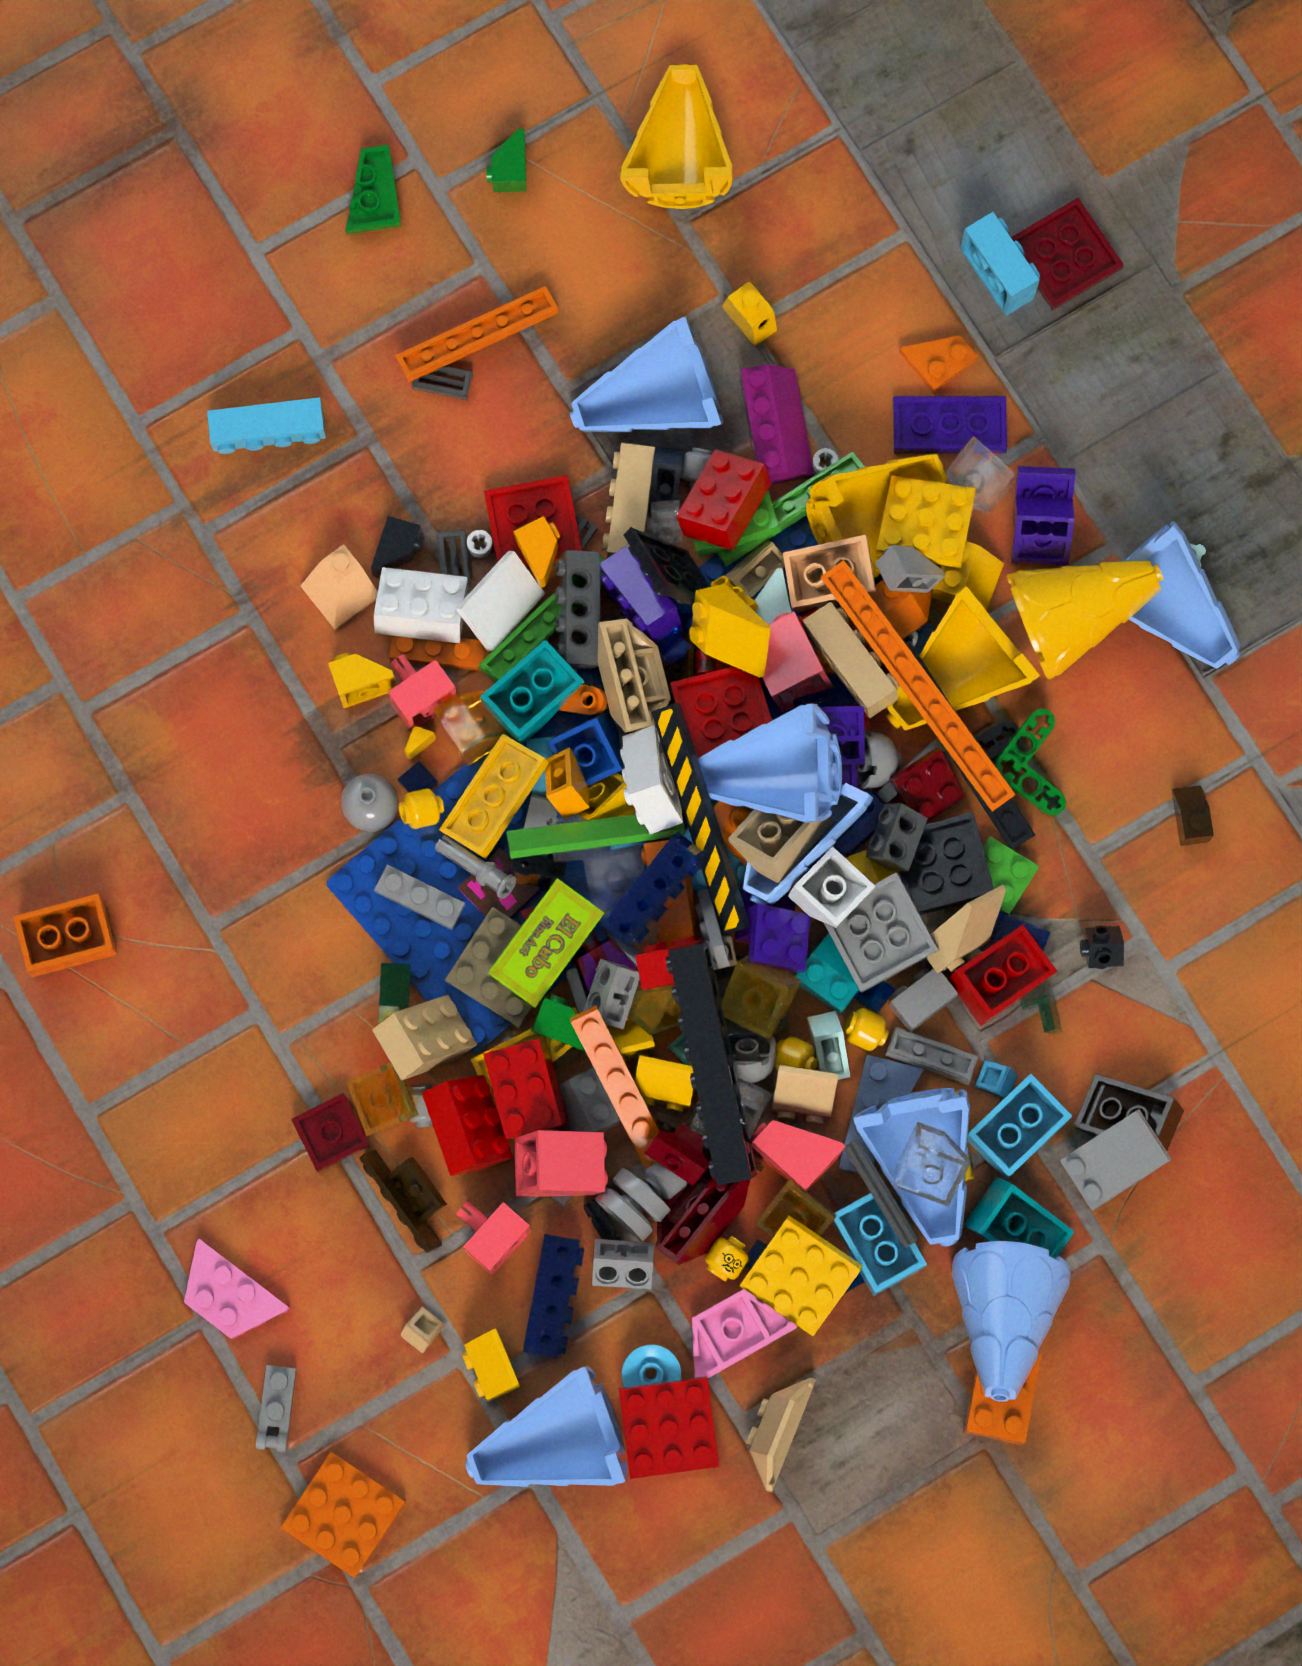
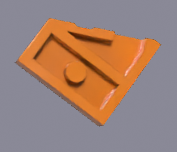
[899,335,978,393]

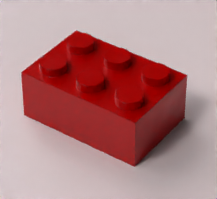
[676,449,771,551]
[483,1037,568,1139]
[422,1075,513,1176]

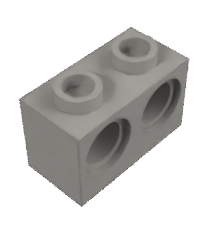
[583,959,640,1029]
[592,1239,654,1289]

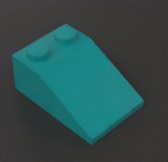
[480,640,584,745]
[794,933,860,1016]
[964,1177,1075,1259]

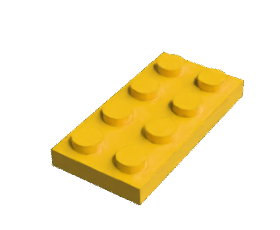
[439,734,549,859]

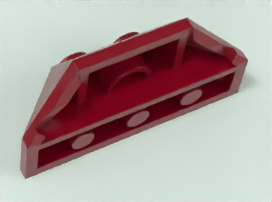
[656,1165,750,1265]

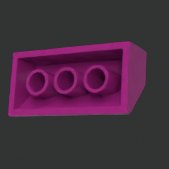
[740,365,815,484]

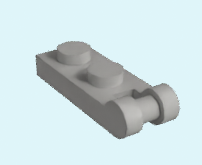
[256,1365,297,1452]

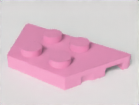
[184,1239,290,1339]
[692,1289,797,1378]

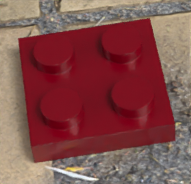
[890,748,965,823]
[291,1093,370,1173]

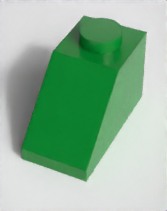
[486,128,526,193]
[531,994,586,1052]

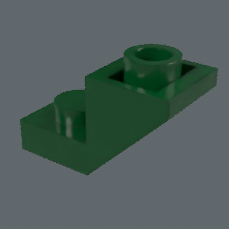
[379,963,410,1024]

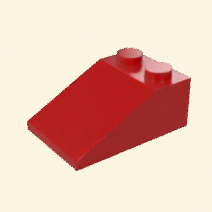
[947,925,1058,1027]

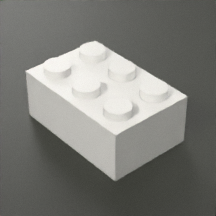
[374,567,468,643]
[620,725,683,834]

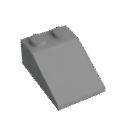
[1060,1109,1172,1211]

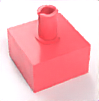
[388,654,458,732]
[456,1200,532,1276]

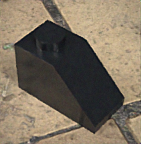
[649,447,684,516]
[371,516,425,578]

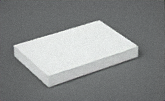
[455,551,545,651]

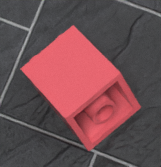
[762,612,834,713]
[751,1120,845,1196]
[515,1130,608,1197]

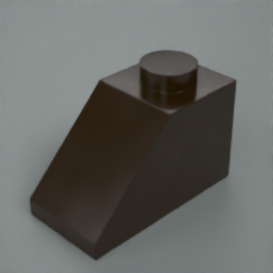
[1172,785,1214,846]

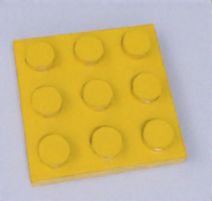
[876,475,976,568]
[740,1215,863,1336]

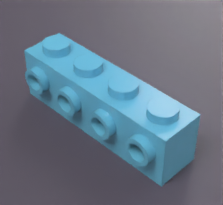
[207,397,326,454]

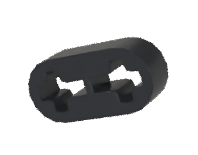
[975,721,1019,761]

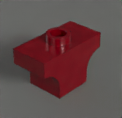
[644,1123,709,1186]

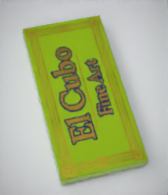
[488,878,604,1008]

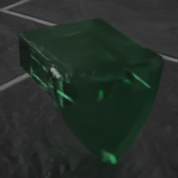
[1020,994,1062,1034]

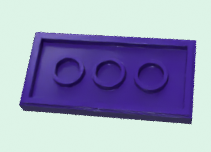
[893,396,1007,453]

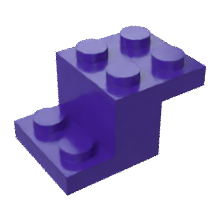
[1011,466,1076,565]
[819,706,865,788]
[735,883,810,973]

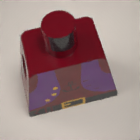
[574,930,638,995]

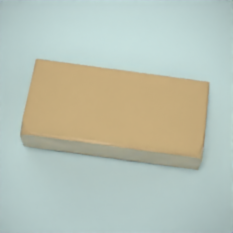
[725,540,785,598]

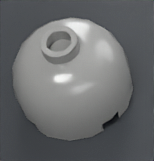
[857,731,902,789]
[341,773,399,832]
[730,1035,777,1083]

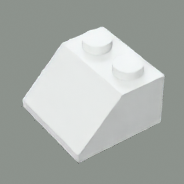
[788,846,876,928]

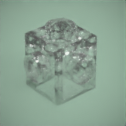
[647,500,683,545]

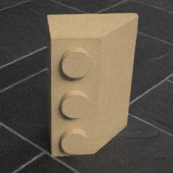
[728,809,833,884]

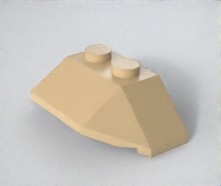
[597,619,671,732]
[746,1377,816,1493]

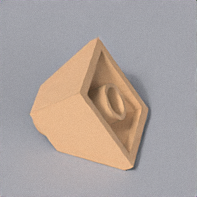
[301,544,378,630]

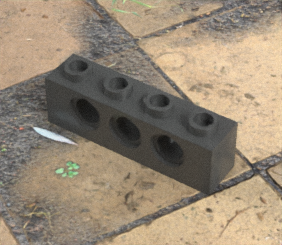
[555,550,600,670]

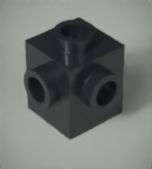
[1080,925,1124,969]

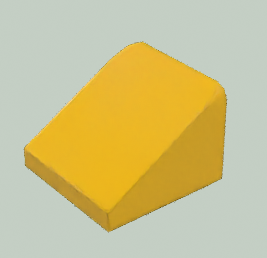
[404,726,436,760]

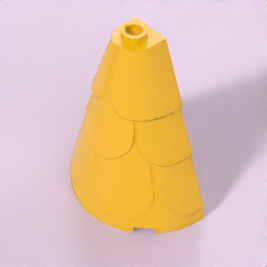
[620,64,733,209]
[806,454,947,578]
[1007,560,1164,680]
[886,586,1040,730]

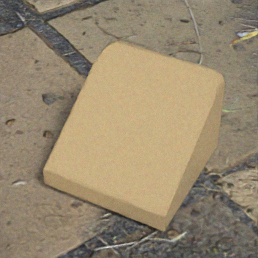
[401,1306,445,1353]

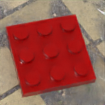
[484,475,582,569]
[670,666,772,759]
[618,1376,719,1479]

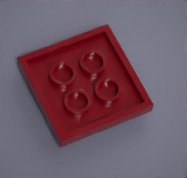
[1011,198,1124,311]

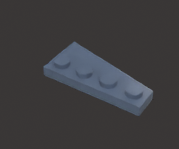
[838,1055,923,1174]

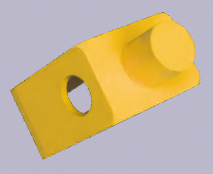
[722,281,777,347]

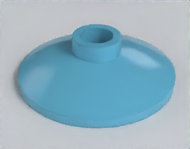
[622,1344,681,1387]

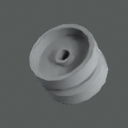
[595,1168,670,1242]

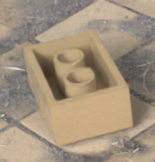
[372,995,477,1081]

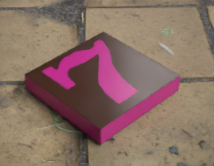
[458,848,540,918]

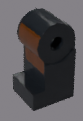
[508,855,567,894]

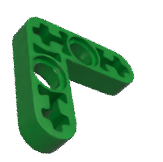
[993,709,1066,816]

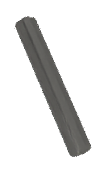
[845,1140,917,1247]

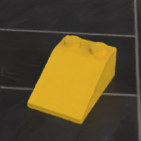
[689,584,771,678]

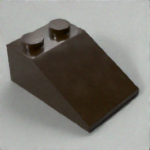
[1073,1074,1184,1151]

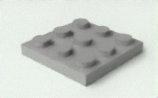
[824,872,939,992]

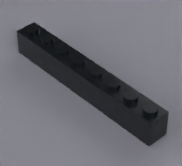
[666,941,757,1185]

